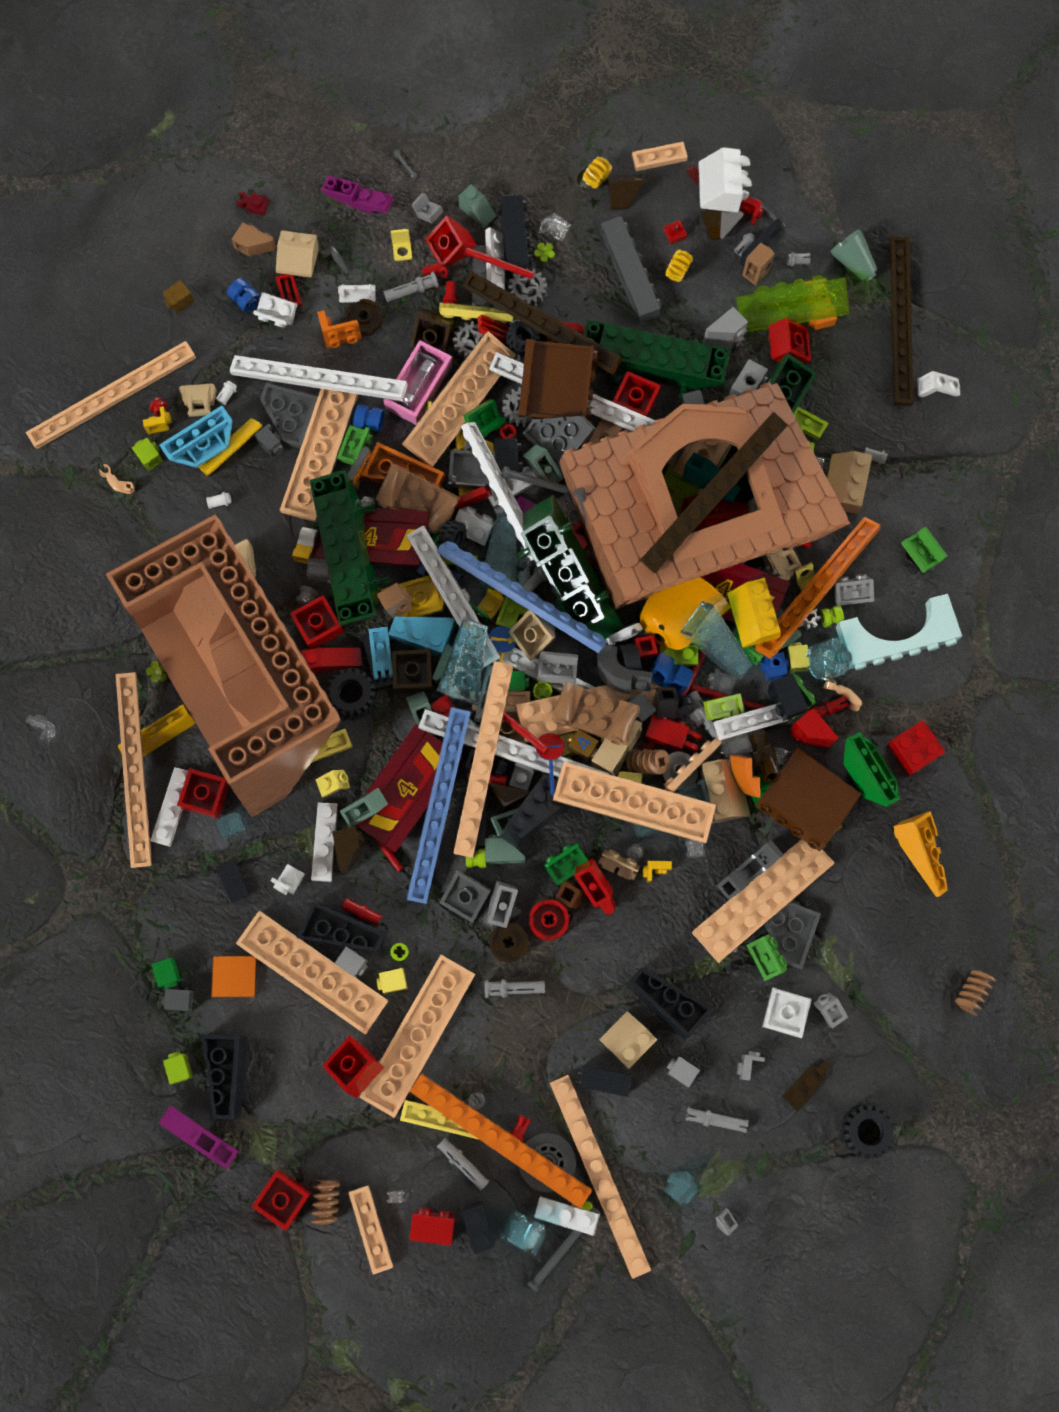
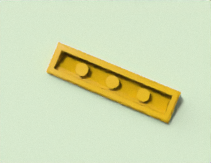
[198,418,262,476]
[118,704,195,757]

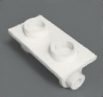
[338,284,376,303]

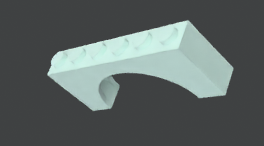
[836,594,962,670]

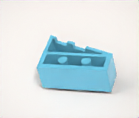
[388,616,456,658]

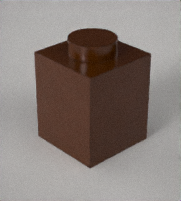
[555,881,586,908]

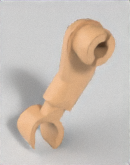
[99,464,135,494]
[823,679,862,712]

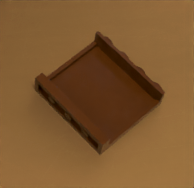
[518,339,598,419]
[756,748,861,852]

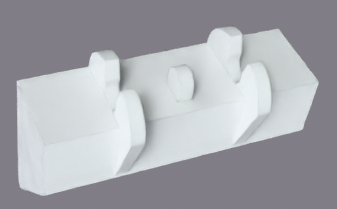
[699,148,752,213]

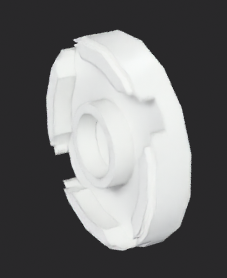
[606,623,643,646]

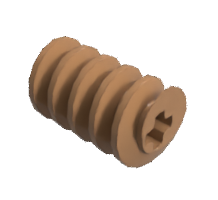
[626,750,669,774]
[955,970,996,1016]
[311,1180,340,1225]

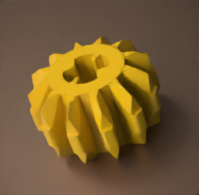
[583,156,612,189]
[666,249,693,282]

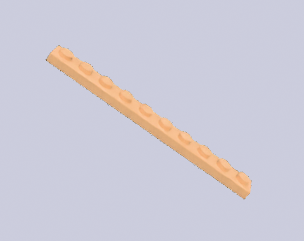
[26,341,196,449]
[453,661,513,858]
[116,672,152,868]
[550,1075,651,1279]

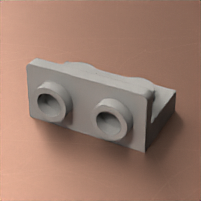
[834,574,874,605]

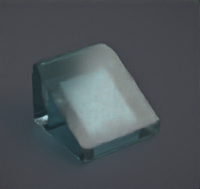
[216,813,245,839]

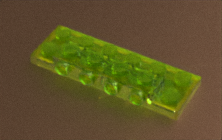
[736,275,850,332]

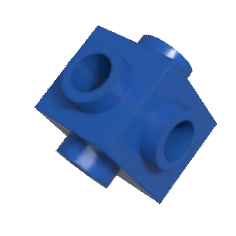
[760,652,789,682]

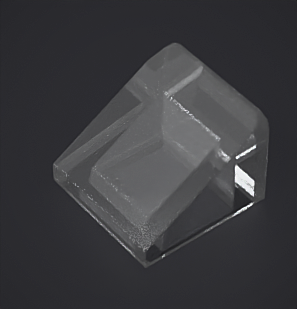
[682,705,705,731]

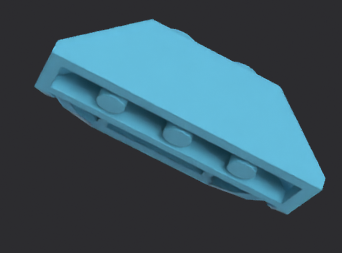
[159,406,233,468]

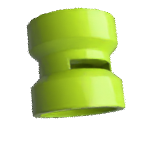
[820,605,844,628]
[533,682,552,701]
[466,848,486,869]

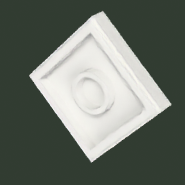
[762,988,812,1038]

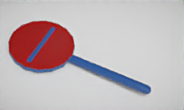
[535,733,565,796]

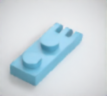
[369,627,393,680]

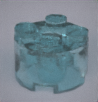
[806,638,852,680]
[499,1211,547,1256]

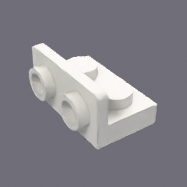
[253,292,297,328]

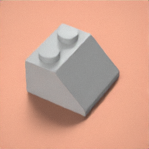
[703,307,748,349]

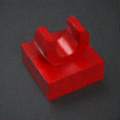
[663,220,687,245]

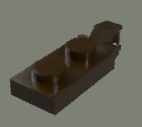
[782,1060,831,1111]

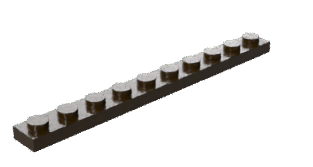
[890,236,914,406]
[462,271,623,375]
[639,411,788,574]

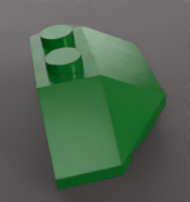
[844,732,900,807]

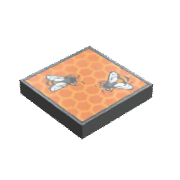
[348,446,371,493]

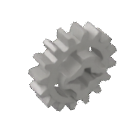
[508,268,547,306]
[453,321,484,359]
[502,387,539,427]

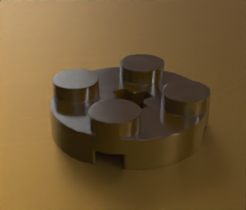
[345,299,382,336]
[489,922,529,963]

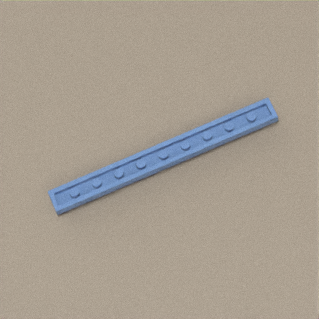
[437,541,608,653]
[407,707,470,904]

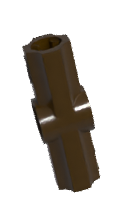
[750,729,781,783]

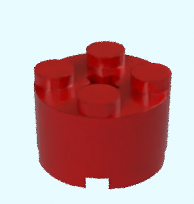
[529,900,569,941]

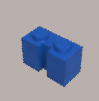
[649,652,694,697]

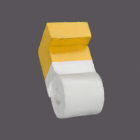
[292,527,318,565]

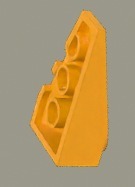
[893,811,948,897]

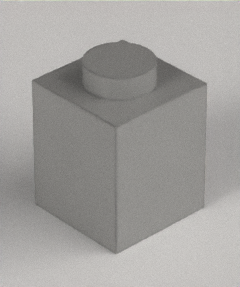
[335,947,368,978]
[666,1056,700,1087]

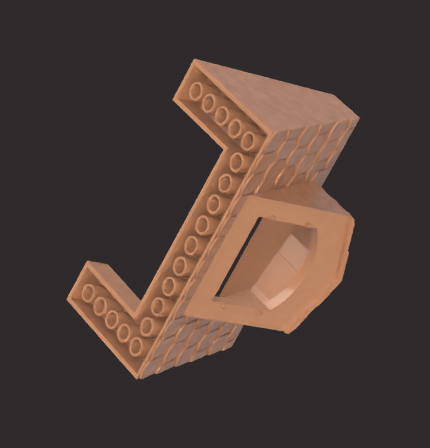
[559,382,850,610]
[106,514,340,818]

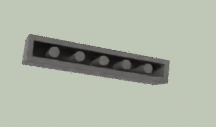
[601,216,662,324]

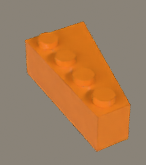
[361,442,447,488]

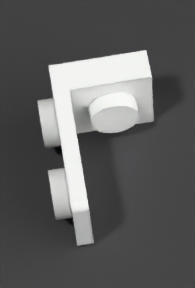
[917,371,960,397]
[271,864,305,895]

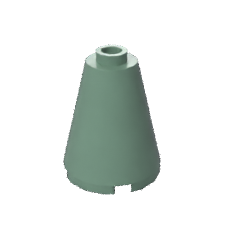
[830,229,878,282]

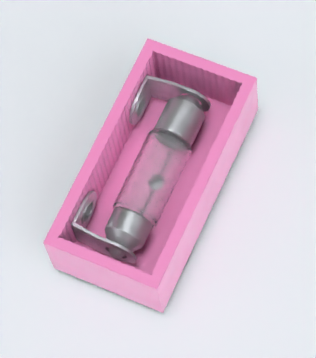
[384,340,453,425]

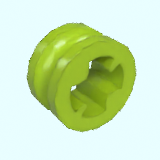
[391,943,409,961]

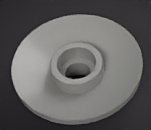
[663,752,698,790]

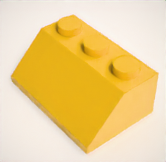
[727,578,781,648]

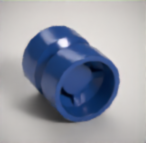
[227,278,261,313]
[353,404,385,433]

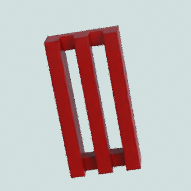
[276,274,302,307]
[477,314,510,344]
[456,486,492,509]

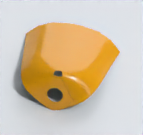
[640,577,731,650]

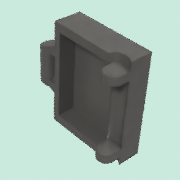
[448,441,496,490]

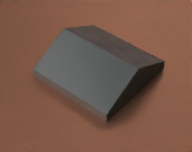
[439,870,491,923]

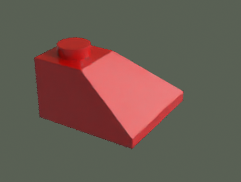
[425,215,477,267]

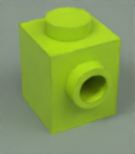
[132,438,163,471]
[163,1051,194,1084]

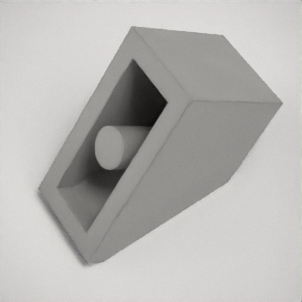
[487,881,518,928]

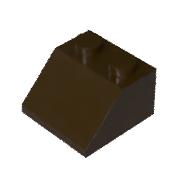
[409,308,457,353]
[332,827,366,875]

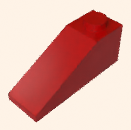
[301,648,363,674]

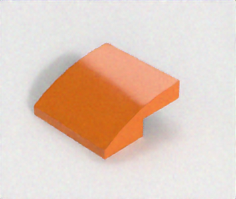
[730,754,760,797]
[212,956,256,997]

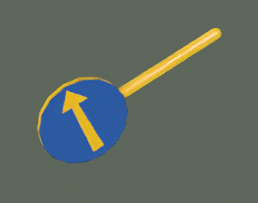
[489,626,516,663]

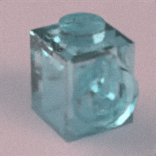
[663,1170,698,1205]

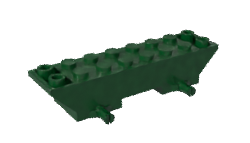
[583,320,731,399]
[309,470,390,626]
[517,495,624,639]

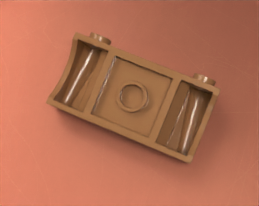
[376,464,461,534]
[552,682,640,746]

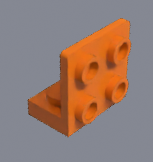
[317,310,362,348]

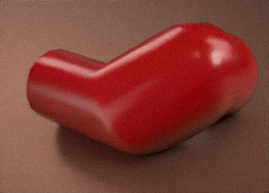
[422,263,448,278]

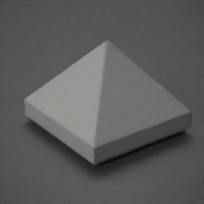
[716,1208,738,1236]

